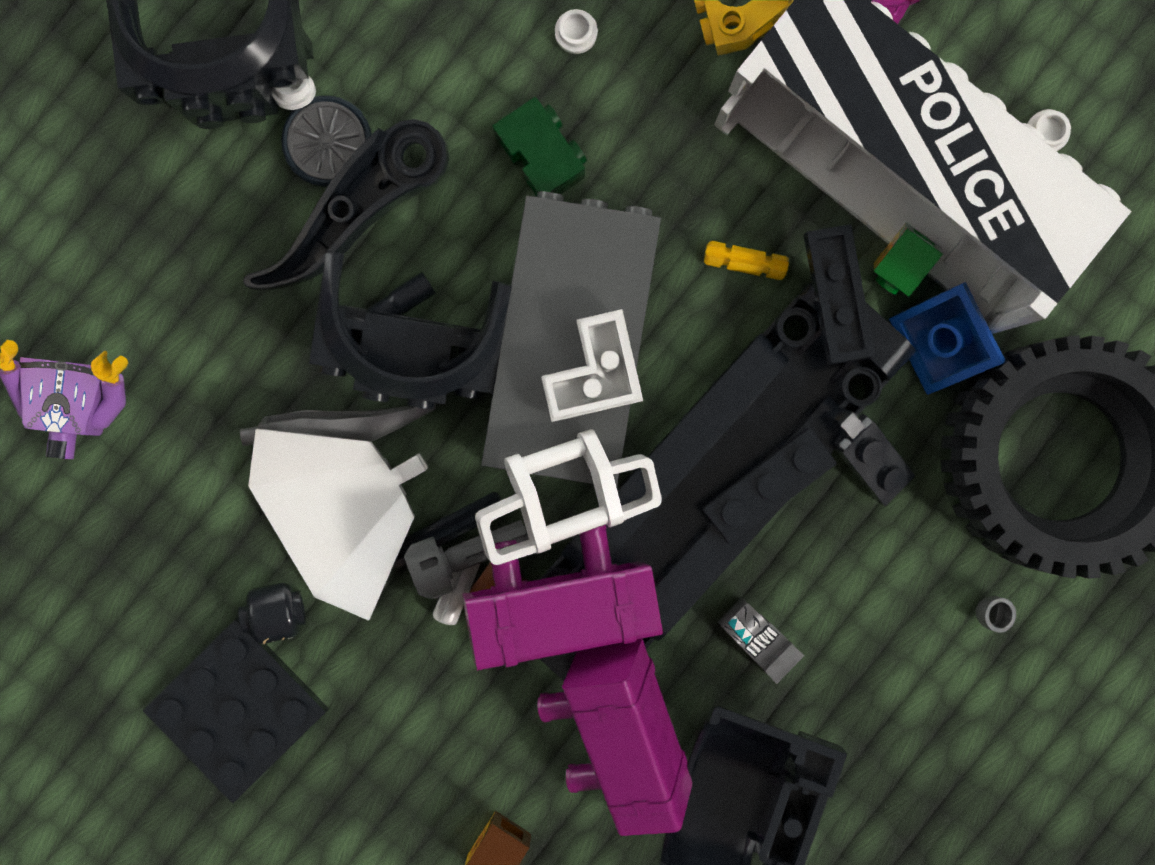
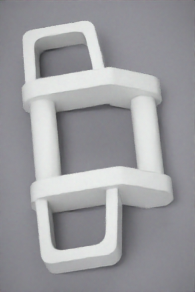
[475,429,662,565]

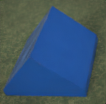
[889,282,1006,395]

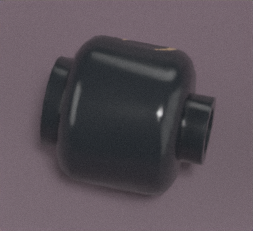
[238,583,306,644]

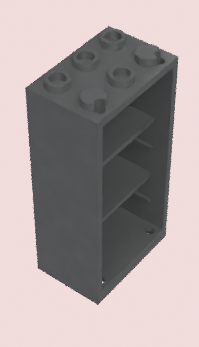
[481,191,661,488]

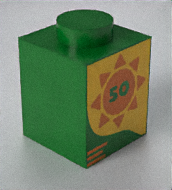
[873,222,943,296]

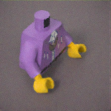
[0,340,128,459]

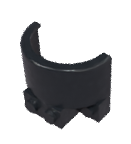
[657,706,847,865]

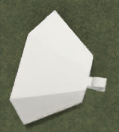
[248,428,428,621]

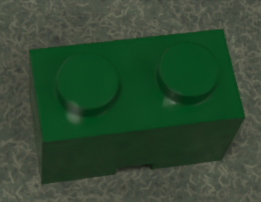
[492,96,587,197]

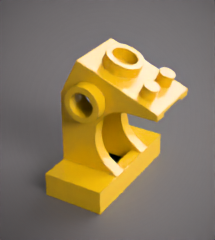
[694,0,794,56]

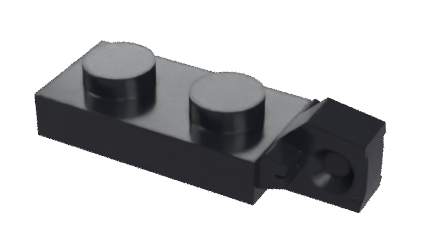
[825,404,915,506]

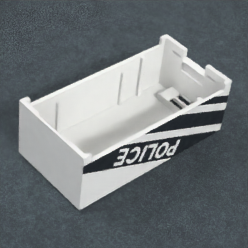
[714,0,1132,334]

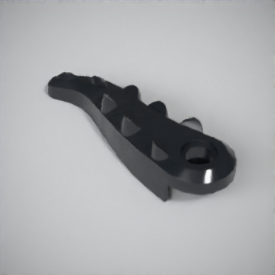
[244,119,449,290]

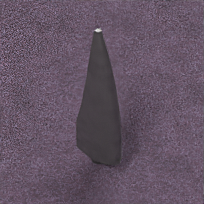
[240,403,436,446]

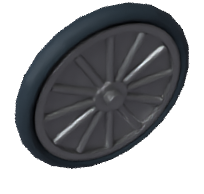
[281,96,372,187]

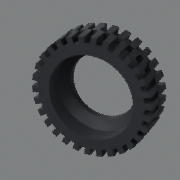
[940,335,1155,579]

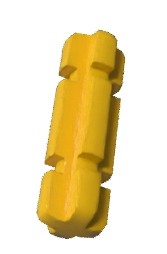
[704,241,789,280]

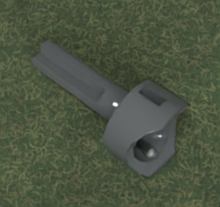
[404,520,529,599]

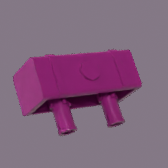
[462,524,663,671]
[537,639,693,836]

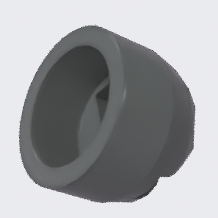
[976,596,1016,633]

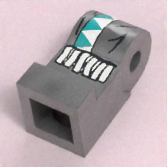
[718,597,804,684]

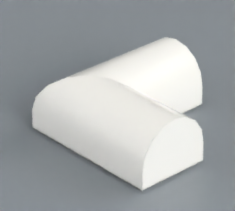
[541,309,643,422]

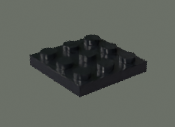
[143,618,329,803]

